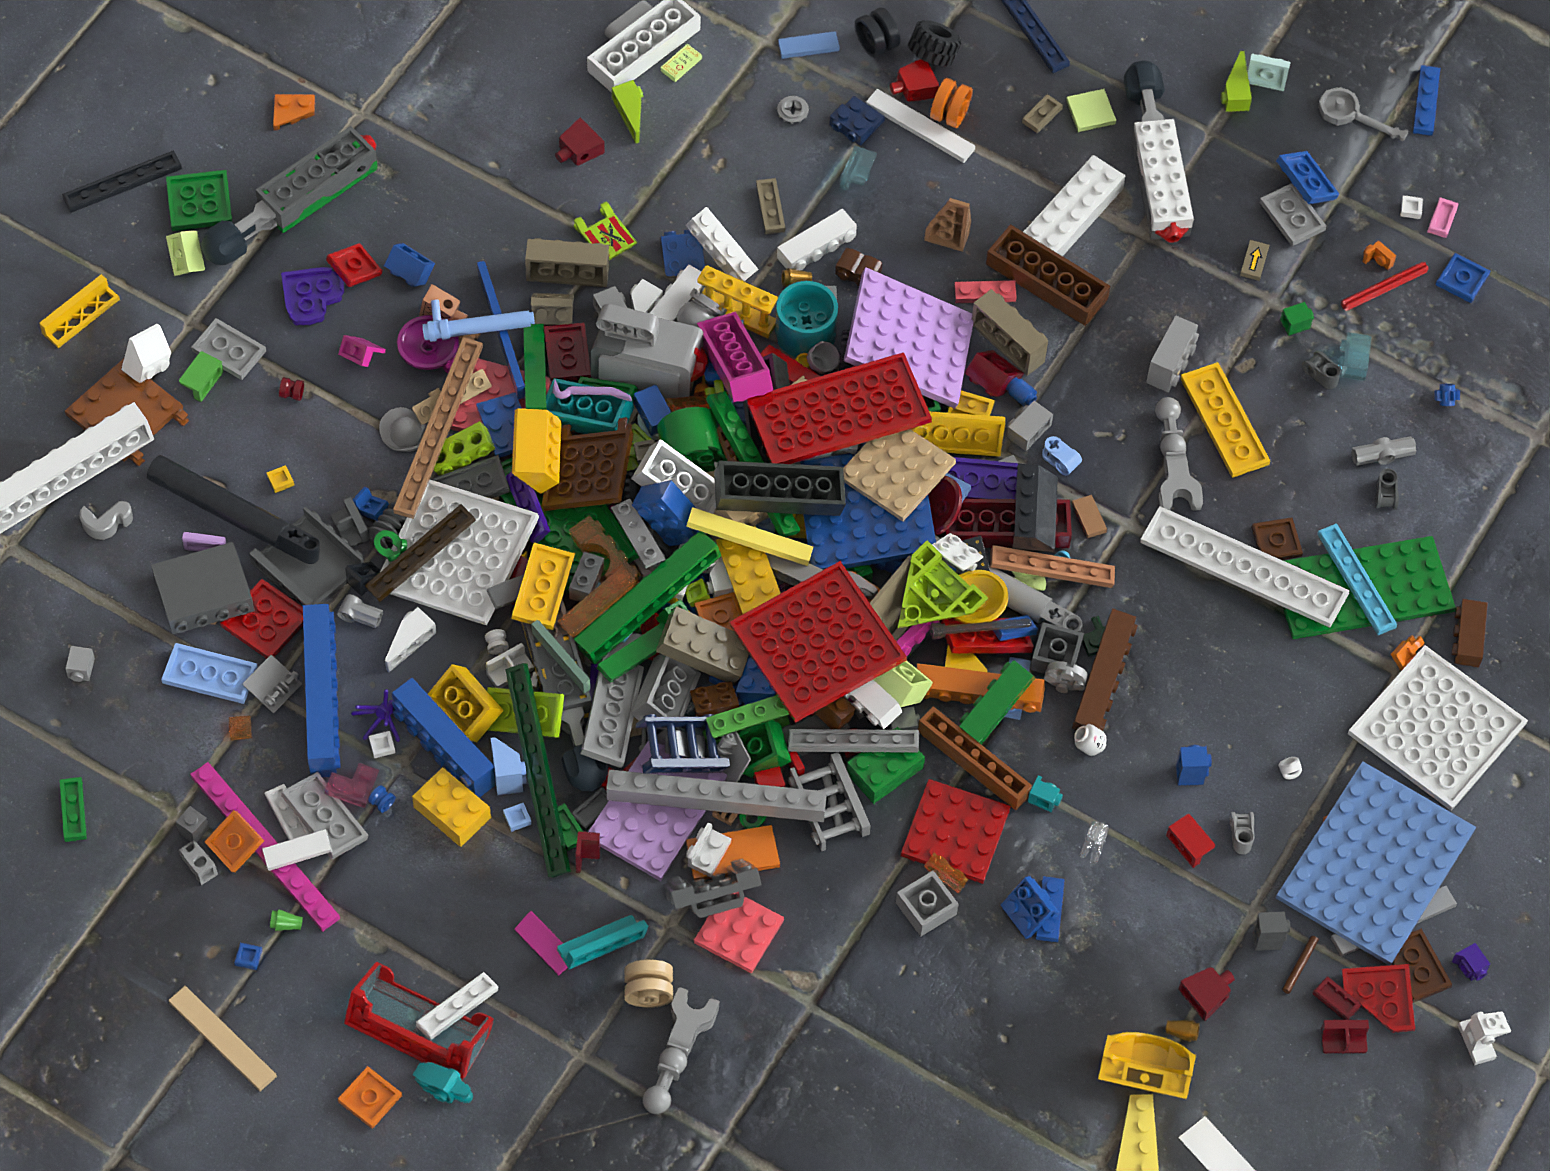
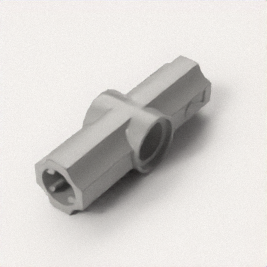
[1351,436,1416,466]

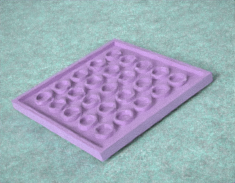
[844,268,974,409]

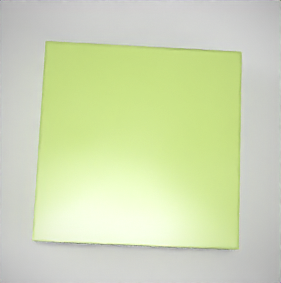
[1066,89,1116,132]

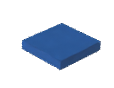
[1436,253,1490,303]

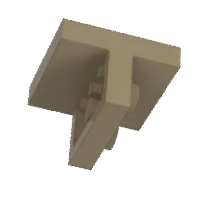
[531,293,574,325]

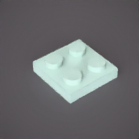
[1248,54,1290,91]

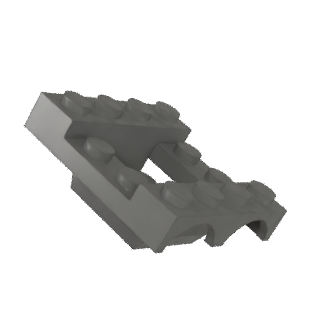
[663,859,762,918]

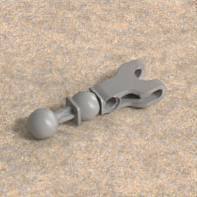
[1155,397,1203,511]
[642,987,719,1114]

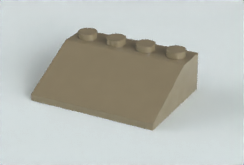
[870,556,911,635]

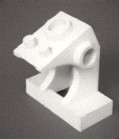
[1458,1012,1511,1065]

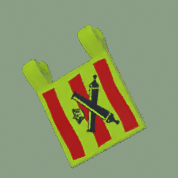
[574,202,637,260]

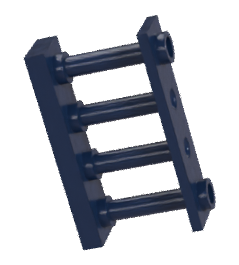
[636,714,730,774]

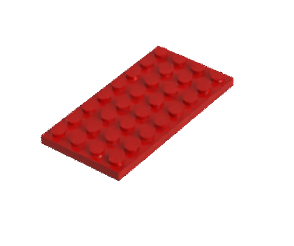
[746,352,932,464]

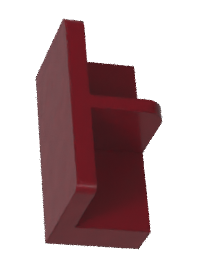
[1321,1020,1369,1053]

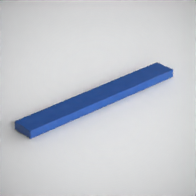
[477,261,525,400]

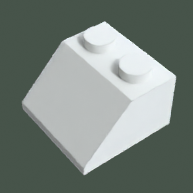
[121,324,171,383]

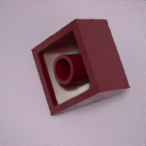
[965,350,1024,397]

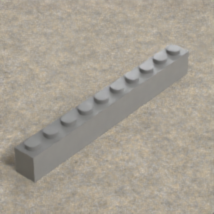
[606,770,827,822]

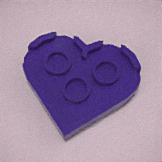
[281,267,345,325]

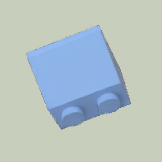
[491,737,527,796]

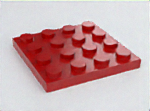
[901,779,1011,884]

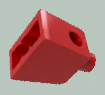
[890,59,939,102]

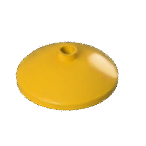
[953,570,1008,625]

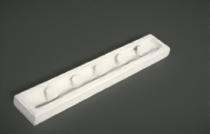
[866,89,975,163]

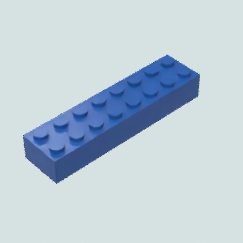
[303,604,341,777]

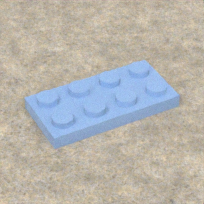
[161,643,258,704]

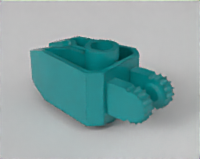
[413,1062,473,1103]

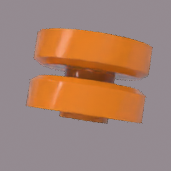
[930,78,973,128]

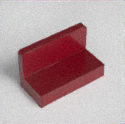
[576,831,600,873]

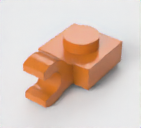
[1390,635,1425,670]

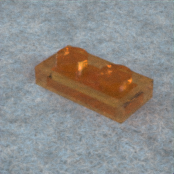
[924,853,968,893]

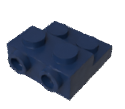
[829,96,885,146]

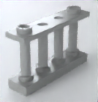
[611,499,665,578]
[788,752,871,851]

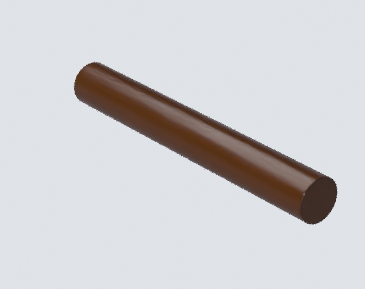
[1282,936,1319,994]

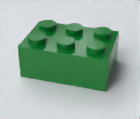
[847,726,925,804]

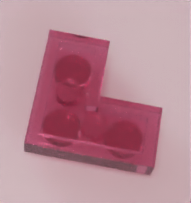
[324,763,379,808]

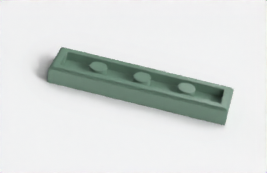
[531,620,590,694]

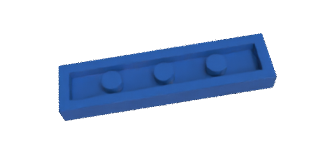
[1413,65,1440,136]

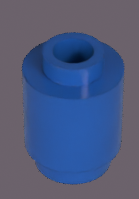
[1006,377,1037,407]

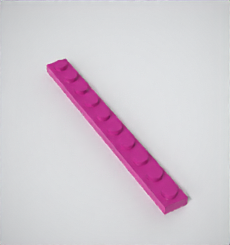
[191,762,340,932]

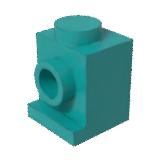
[1028,775,1063,812]

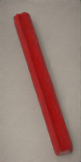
[1341,262,1429,311]

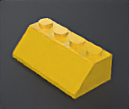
[512,408,561,494]

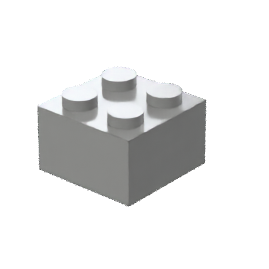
[896,871,958,936]

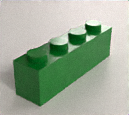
[959,660,1035,745]

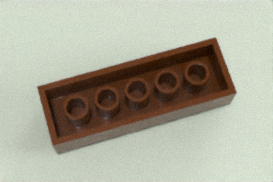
[986,224,1110,326]

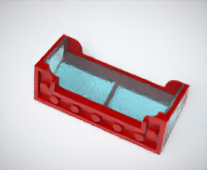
[344,962,494,1081]

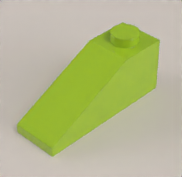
[1221,51,1252,112]
[611,80,643,143]

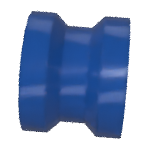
[368,785,396,813]

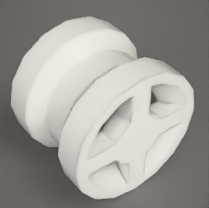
[485,629,509,655]

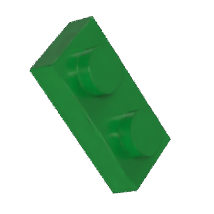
[558,803,583,851]

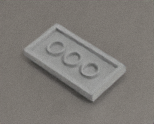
[281,772,368,859]

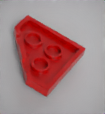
[1342,964,1415,1033]

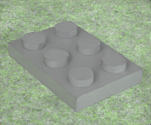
[1259,183,1326,246]
[191,318,266,380]

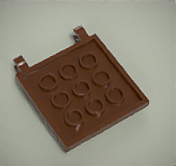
[541,417,634,511]

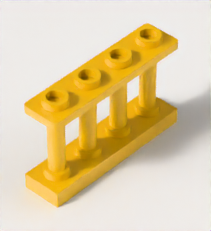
[697,265,778,338]

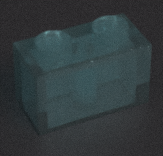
[1338,332,1372,381]

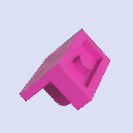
[338,335,386,367]

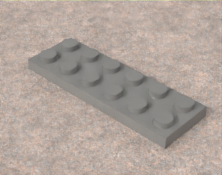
[581,654,644,768]

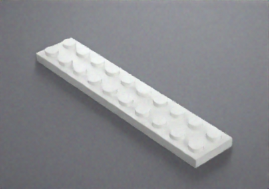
[1141,506,1349,627]

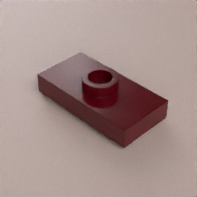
[1312,976,1362,1020]

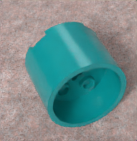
[775,281,838,357]

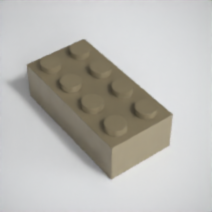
[525,238,609,287]
[972,289,1048,376]
[656,606,749,685]

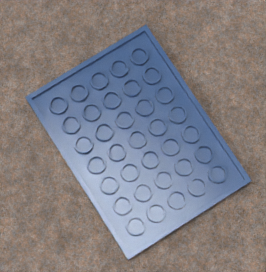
[1276,762,1476,965]

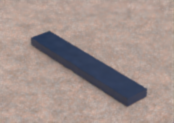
[1001,0,1070,73]

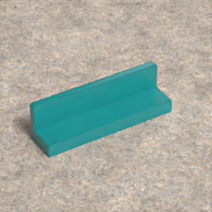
[557,915,648,970]

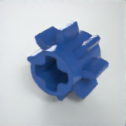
[1434,384,1460,406]

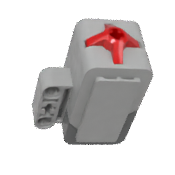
[591,304,708,401]

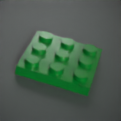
[166,170,232,231]

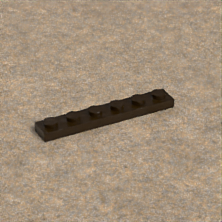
[365,504,476,602]

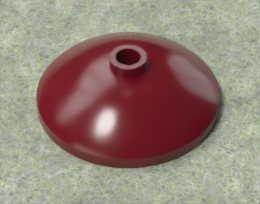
[928,476,962,536]

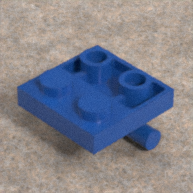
[1001,876,1060,939]

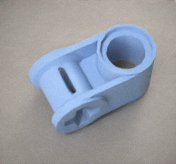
[1042,436,1082,476]

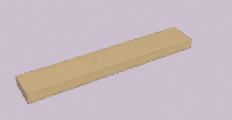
[168,986,277,1091]

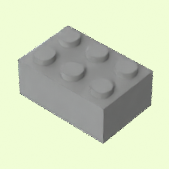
[1146,316,1199,393]

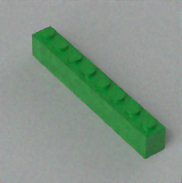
[574,531,722,665]

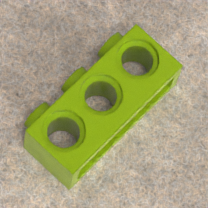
[434,421,495,476]

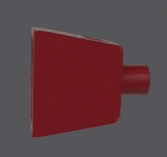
[555,117,605,166]
[1178,967,1235,1021]

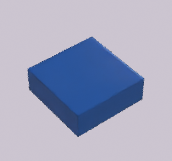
[234,943,262,970]

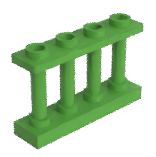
[702,695,790,748]

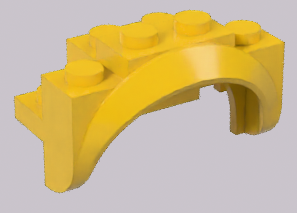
[1098,1032,1196,1099]

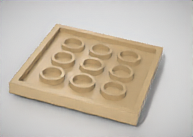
[843,429,956,521]

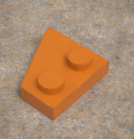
[273,94,315,130]

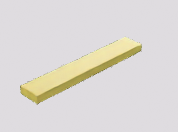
[686,507,813,566]

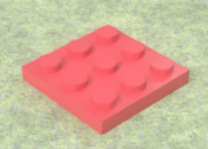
[694,893,784,974]

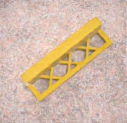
[39,274,120,348]

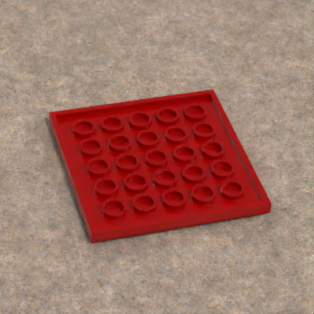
[730,561,907,723]

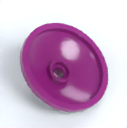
[397,315,459,370]

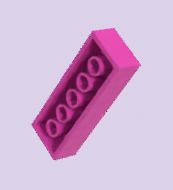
[697,312,773,402]

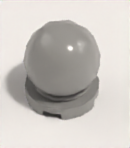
[677,288,728,327]

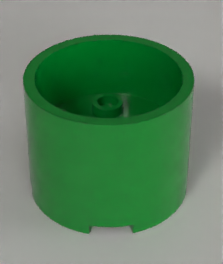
[657,407,727,472]

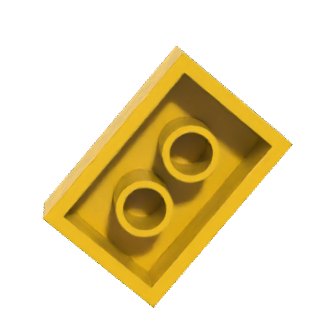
[428,664,504,742]
[412,767,491,847]

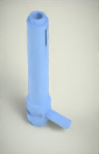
[423,300,535,342]

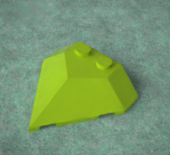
[898,541,988,628]

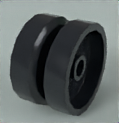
[855,7,901,58]

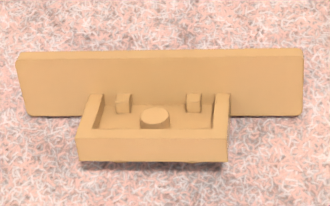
[412,369,492,425]

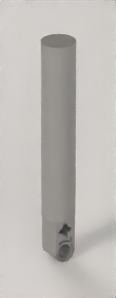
[935,536,1083,632]

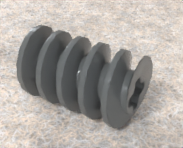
[368,502,407,549]

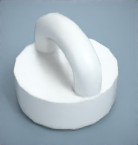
[1278,757,1302,780]

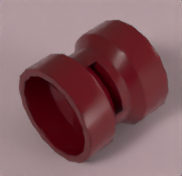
[279,377,304,401]

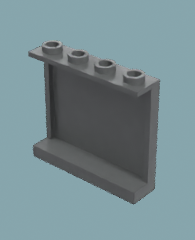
[249,507,364,607]
[151,542,255,635]

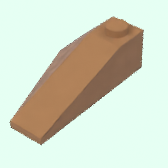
[924,198,971,252]

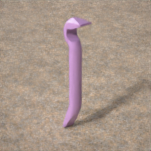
[553,379,632,401]

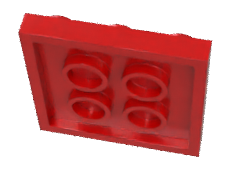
[221,579,303,659]

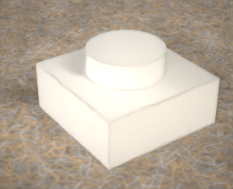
[1400,196,1423,219]
[369,731,395,758]

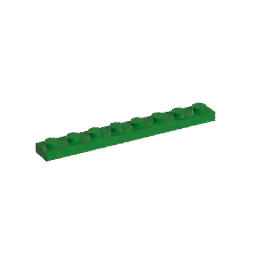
[706,391,801,537]

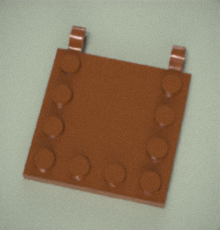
[65,359,189,466]

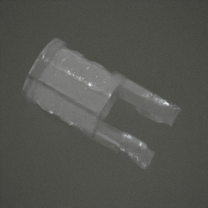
[1079,821,1109,864]

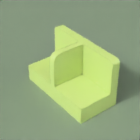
[166,231,205,276]

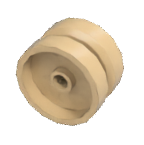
[625,960,673,1007]

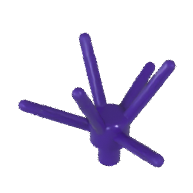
[351,689,400,742]

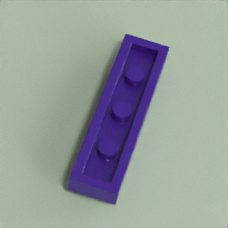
[506,471,550,543]

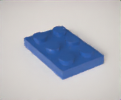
[1276,151,1340,204]
[476,392,522,458]

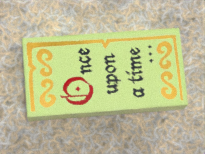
[661,44,702,82]

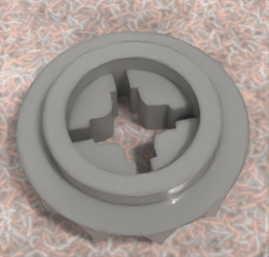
[777,96,809,124]

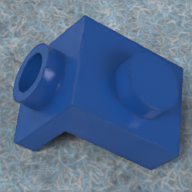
[353,487,389,521]

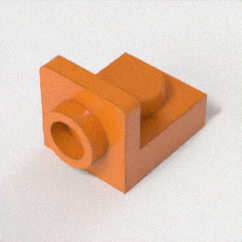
[1362,240,1396,270]

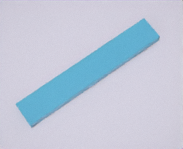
[1317,523,1397,635]

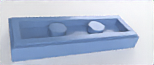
[778,31,839,59]

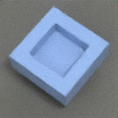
[503,803,531,832]

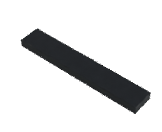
[62,150,182,213]

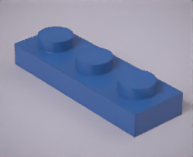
[1036,876,1065,942]

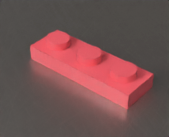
[954,280,1017,303]

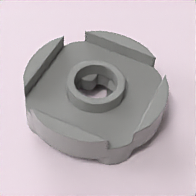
[1044,661,1088,693]

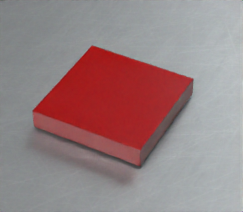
[326,243,383,287]

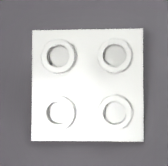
[932,533,984,571]

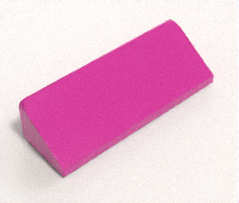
[515,911,568,976]

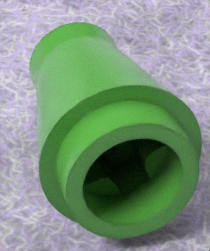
[270,909,303,931]

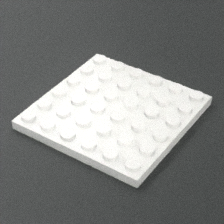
[380,480,539,626]
[1348,645,1528,811]

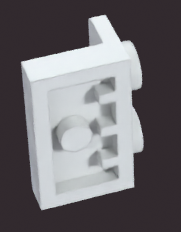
[686,823,731,877]

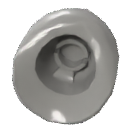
[379,407,427,452]

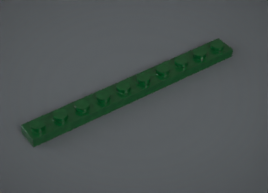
[505,663,571,878]

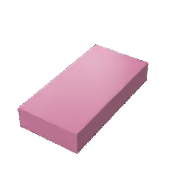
[1427,198,1459,238]

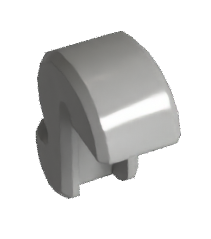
[80,501,133,540]

